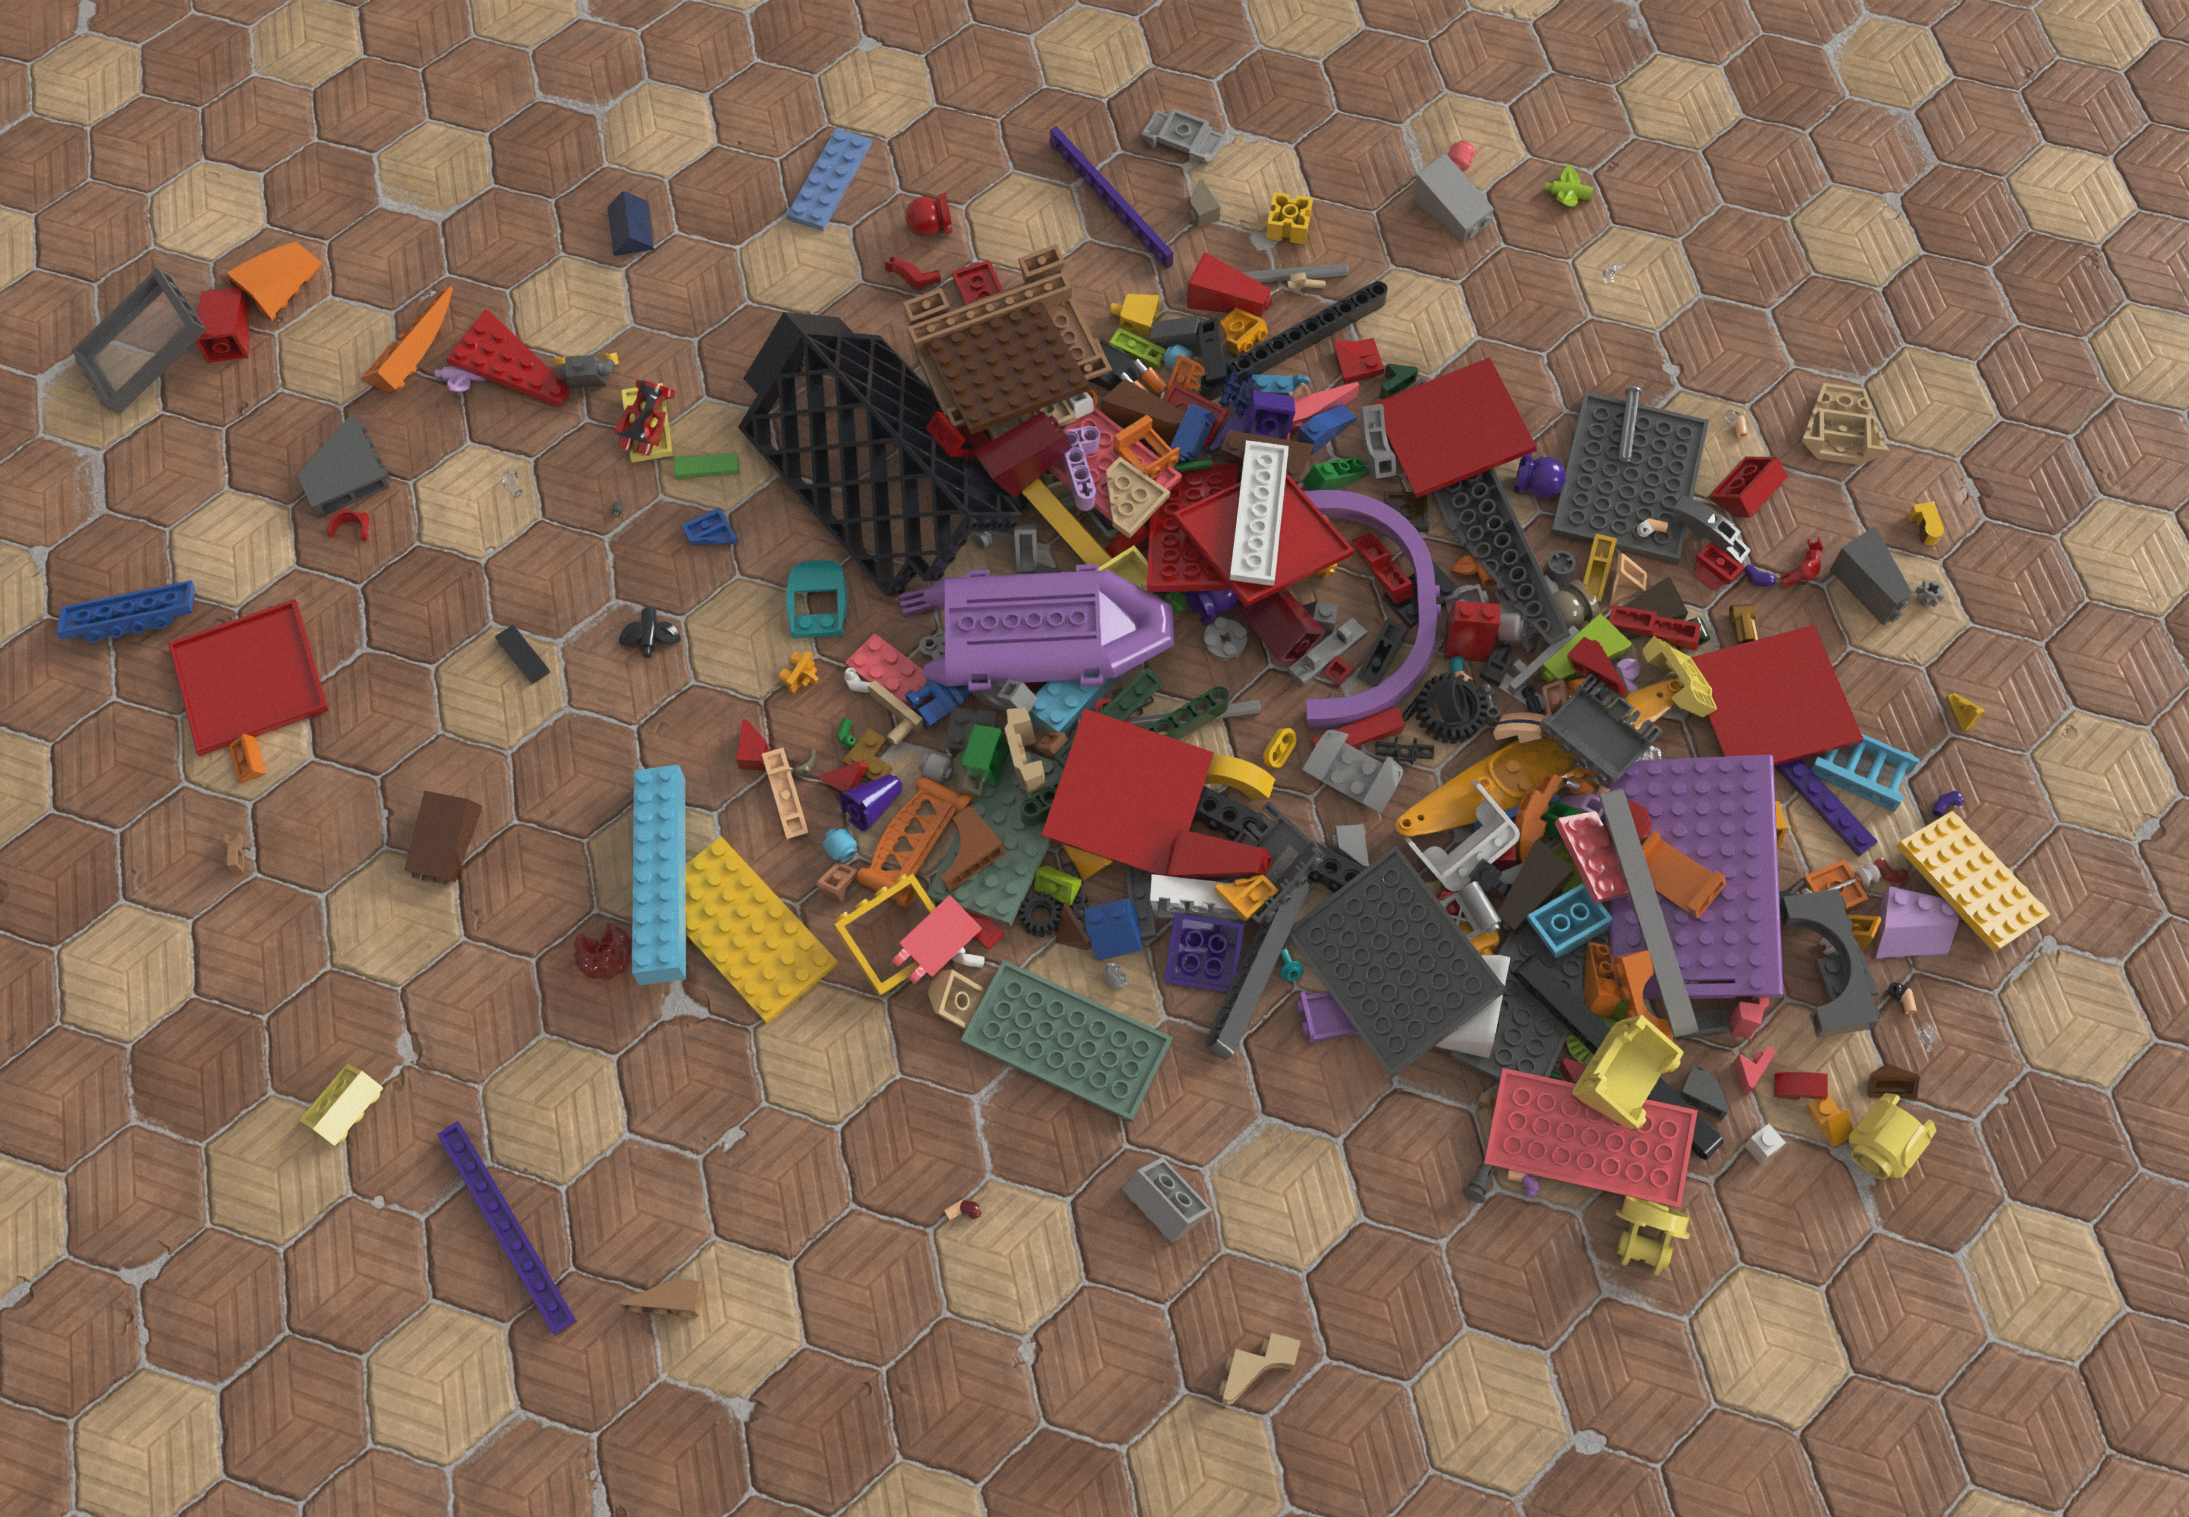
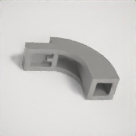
[1361,404,1397,479]

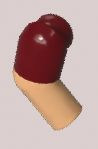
[944,1200,981,1221]

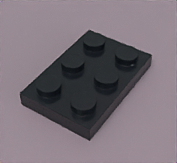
[1382,561,1458,629]

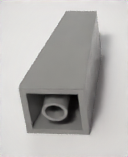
[1412,153,1494,243]

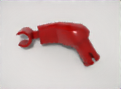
[884,256,941,290]
[1780,537,1823,588]

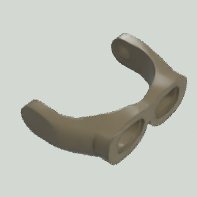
[775,749,816,776]

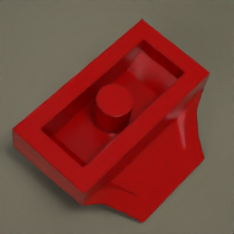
[1694,542,1745,590]

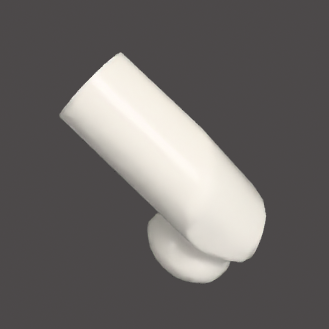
[844,668,871,693]
[952,948,984,968]

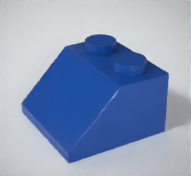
[1084,898,1142,961]

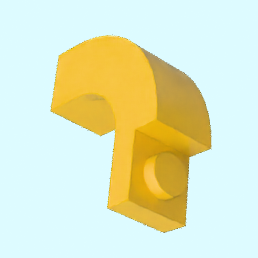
[1204,755,1275,800]

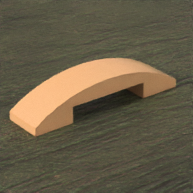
[762,748,809,840]

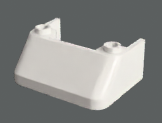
[1404,780,1520,891]

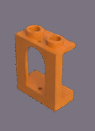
[1113,415,1180,479]

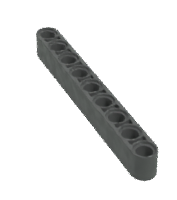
[1205,882,1310,1060]

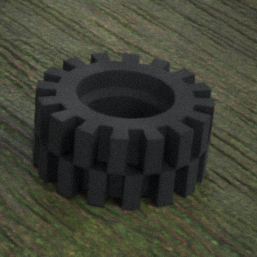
[1019,892,1061,937]

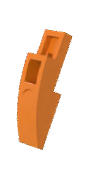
[1514,772,1562,863]

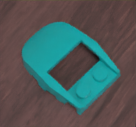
[786,560,849,639]

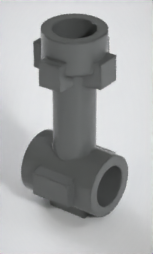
[1478,684,1501,726]

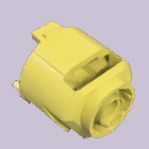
[1848,1093,1936,1180]

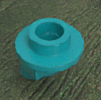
[1280,948,1304,981]

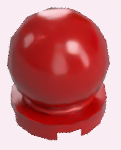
[905,193,953,237]

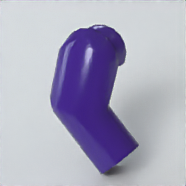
[1932,791,1964,817]

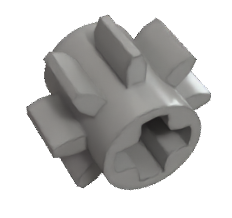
[1915,580,1945,608]

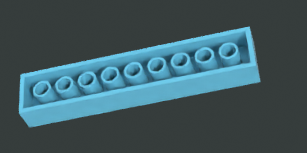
[632,765,686,985]

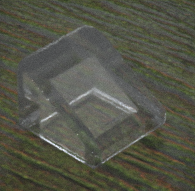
[1917,1023,1944,1052]

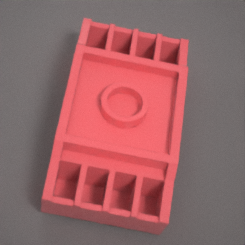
[1728,996,1769,1040]

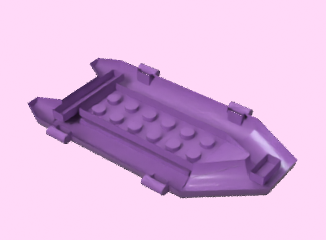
[924,564,1175,692]

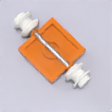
[1793,859,1880,911]

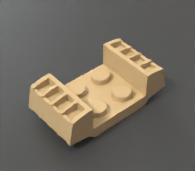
[1005,708,1048,797]

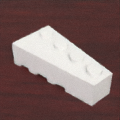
[1150,874,1243,920]

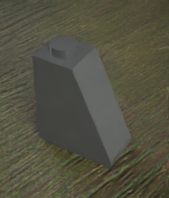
[1149,316,1202,357]

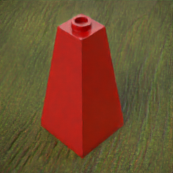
[1187,252,1272,316]
[1168,829,1272,881]

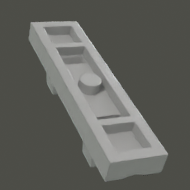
[1288,617,1368,686]
[1507,625,1579,696]

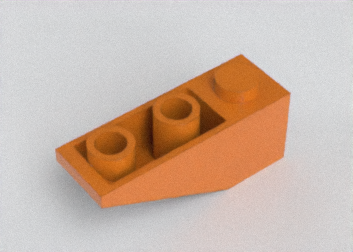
[1584,941,1621,1017]

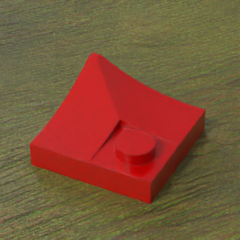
[1333,338,1384,384]

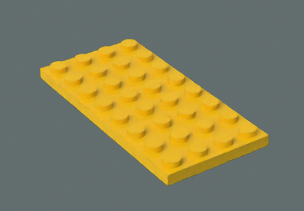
[686,837,838,1024]

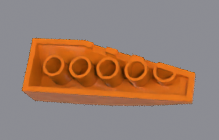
[360,286,453,393]

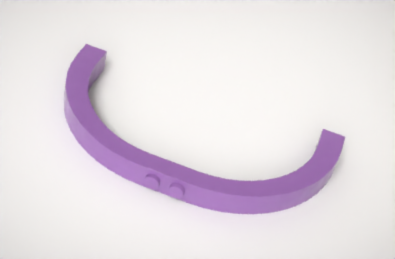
[1303,490,1441,729]

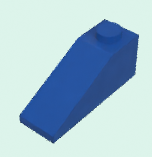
[1298,404,1357,455]

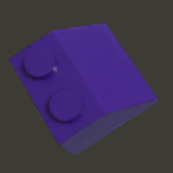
[1244,390,1296,440]

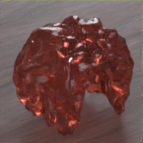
[573,922,632,980]

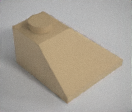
[928,970,986,1030]

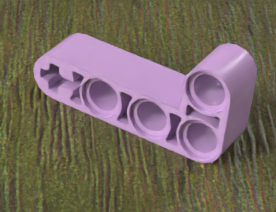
[1061,426,1100,511]

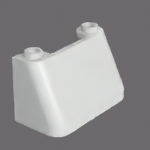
[1436,955,1510,1058]

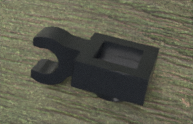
[1468,858,1510,897]

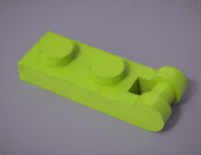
[1109,328,1166,371]

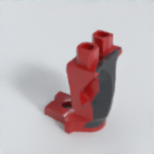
[614,380,676,456]

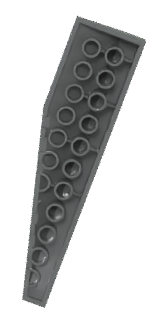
[1433,468,1571,646]

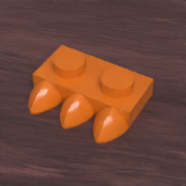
[1165,355,1205,394]

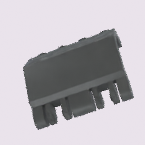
[1540,673,1663,786]
[1218,801,1326,924]

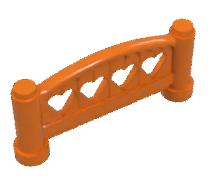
[856,777,975,909]

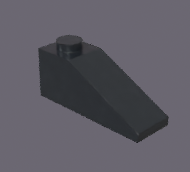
[1357,618,1410,686]

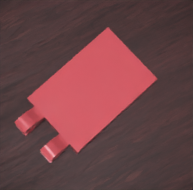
[891,895,982,984]

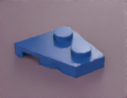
[681,508,738,545]

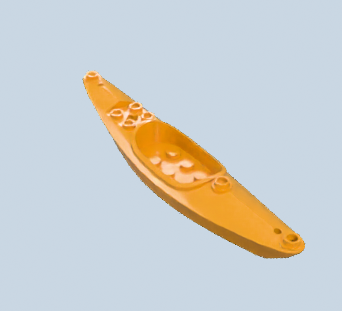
[1395,679,1684,836]

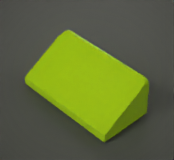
[1034,865,1082,906]

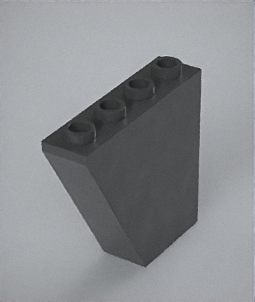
[297,414,390,518]

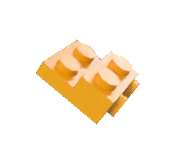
[1220,308,1268,356]

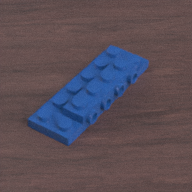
[56,580,195,642]

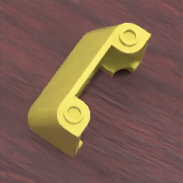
[1572,1015,1684,1130]

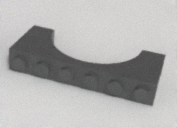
[1779,889,1880,1037]

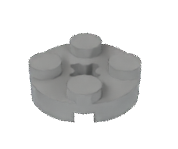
[1203,617,1247,661]

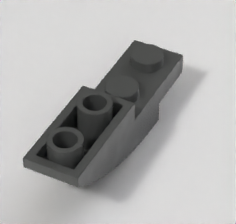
[1670,495,1751,564]

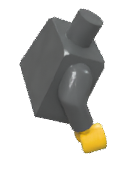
[554,352,619,388]

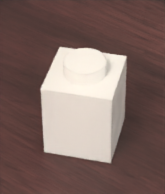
[1744,1124,1786,1165]

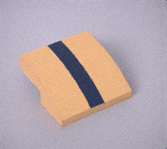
[1493,712,1546,743]

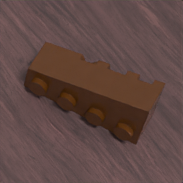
[1217,430,1314,484]

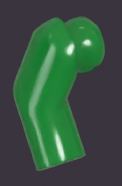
[836,718,856,749]

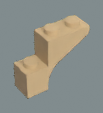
[1219,1333,1301,1405]

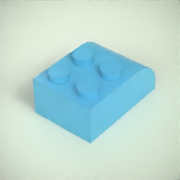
[1527,883,1613,958]

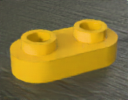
[1263,728,1297,768]

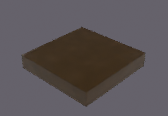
[1384,492,1429,532]

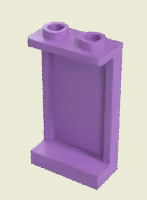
[1296,991,1359,1043]

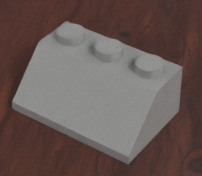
[1122,1157,1212,1243]

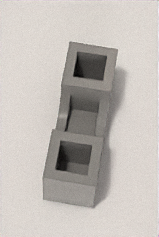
[972,679,1038,712]

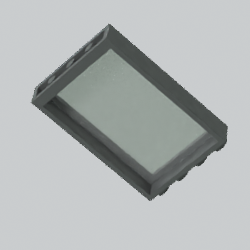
[71,268,207,413]

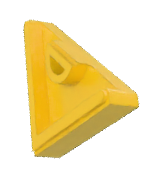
[1947,693,1985,732]

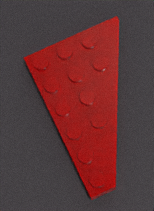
[447,309,570,407]

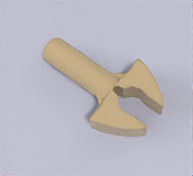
[1287,273,1326,293]

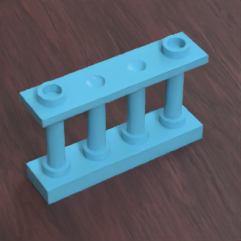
[1811,733,1920,812]

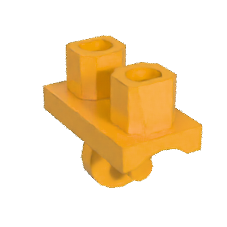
[778,651,818,694]

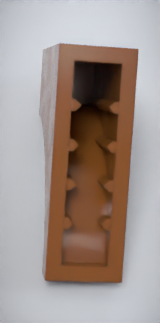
[940,806,1005,893]

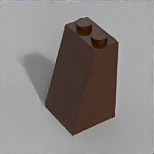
[1100,379,1185,452]
[404,791,483,885]

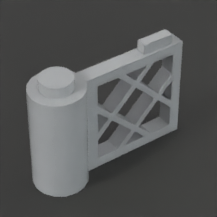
[1440,881,1502,940]

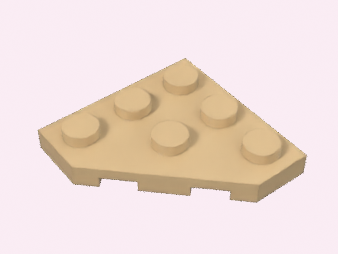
[1106,457,1170,538]

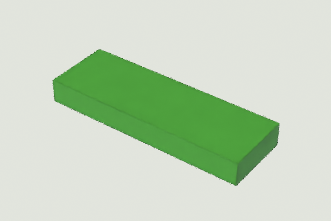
[674,452,739,479]

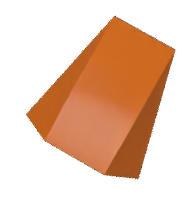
[220,241,323,321]

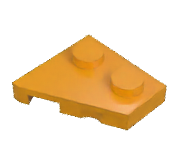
[1214,874,1279,921]

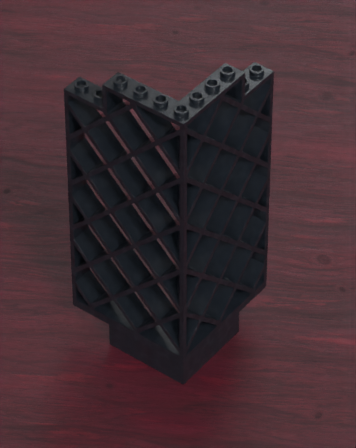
[738,312,1029,596]

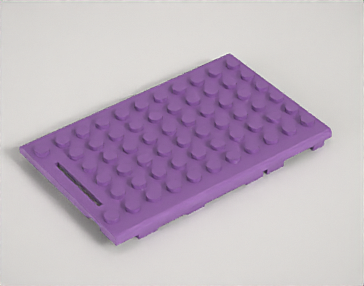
[1609,755,1783,1000]

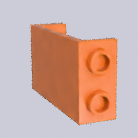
[1641,829,1727,920]

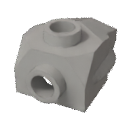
[1444,584,1489,614]

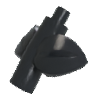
[619,608,681,658]

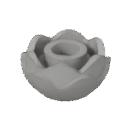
[1103,962,1128,990]

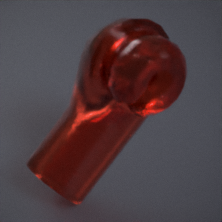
[1874,857,1909,884]

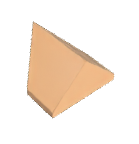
[1609,553,1647,606]

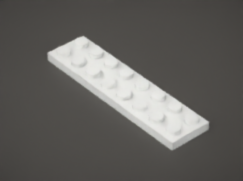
[1230,440,1289,586]

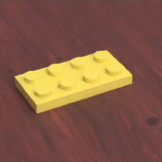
[621,383,674,463]

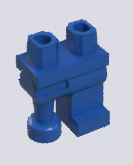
[904,679,971,729]

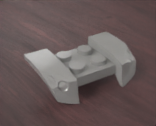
[1140,109,1226,163]
[1302,729,1403,814]

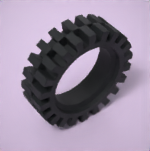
[1415,673,1487,744]

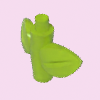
[1544,164,1593,207]

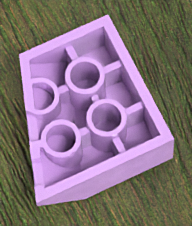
[1874,887,1959,960]

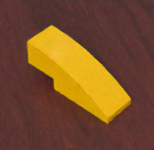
[1583,534,1617,602]

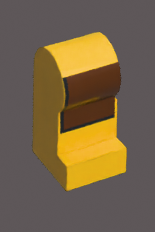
[1908,502,1944,546]

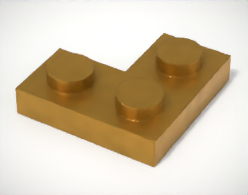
[842,728,892,781]

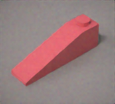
[1289,382,1359,433]

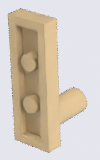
[868,680,924,746]

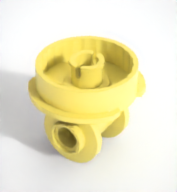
[1615,1196,1690,1276]

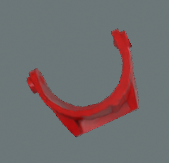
[326,509,369,541]

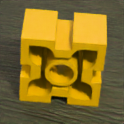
[1266,192,1313,244]

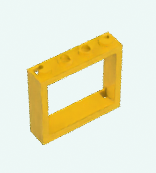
[833,874,935,997]

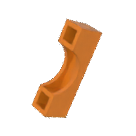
[1613,950,1674,1043]

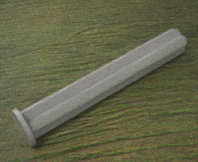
[1618,386,1642,462]

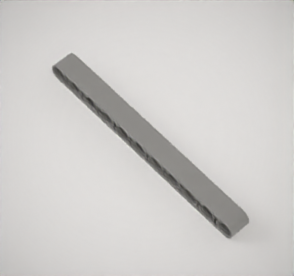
[1599,788,1698,1038]

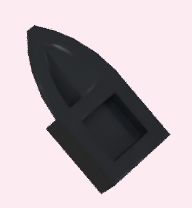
[1479,644,1512,687]

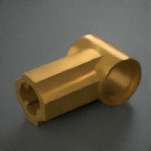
[1729,604,1758,645]

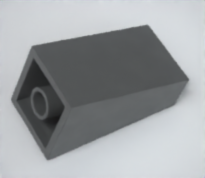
[1830,527,1912,625]

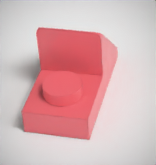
[1734,1046,1776,1096]

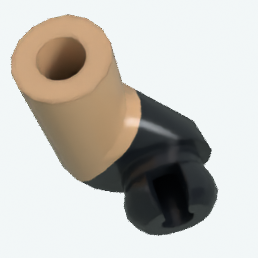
[1889,982,1917,1014]

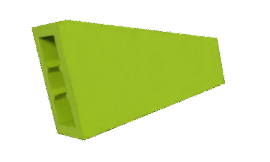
[1540,613,1632,683]

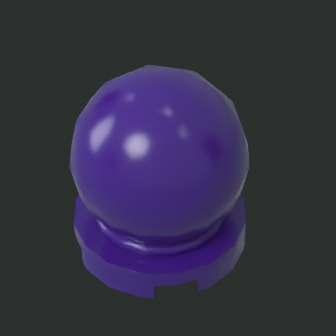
[1513,453,1566,498]
[1185,590,1239,624]

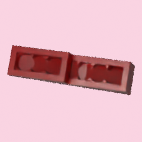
[1352,532,1414,604]
[1609,605,1701,651]
[1311,706,1406,749]

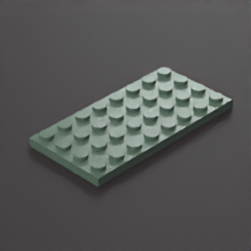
[927,750,1064,927]
[961,960,1173,1123]

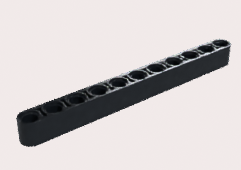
[1200,281,1388,401]
[1513,956,1724,1160]

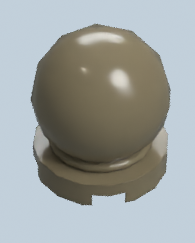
[1553,580,1599,629]

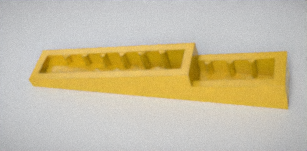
[1022,478,1113,568]

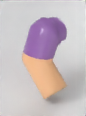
[1507,1169,1540,1197]

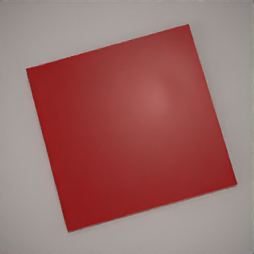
[1373,357,1537,498]
[1172,473,1355,607]
[168,599,329,756]
[1691,625,1864,766]
[1041,708,1214,877]

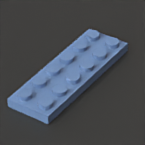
[787,128,872,231]

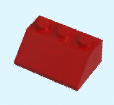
[1708,456,1788,518]

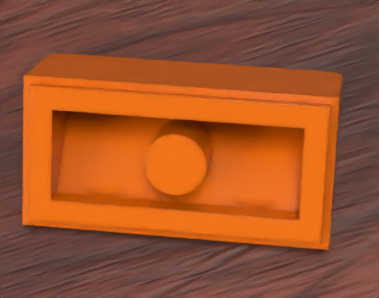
[229,734,266,783]

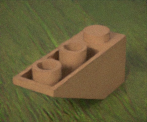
[620,1279,703,1319]

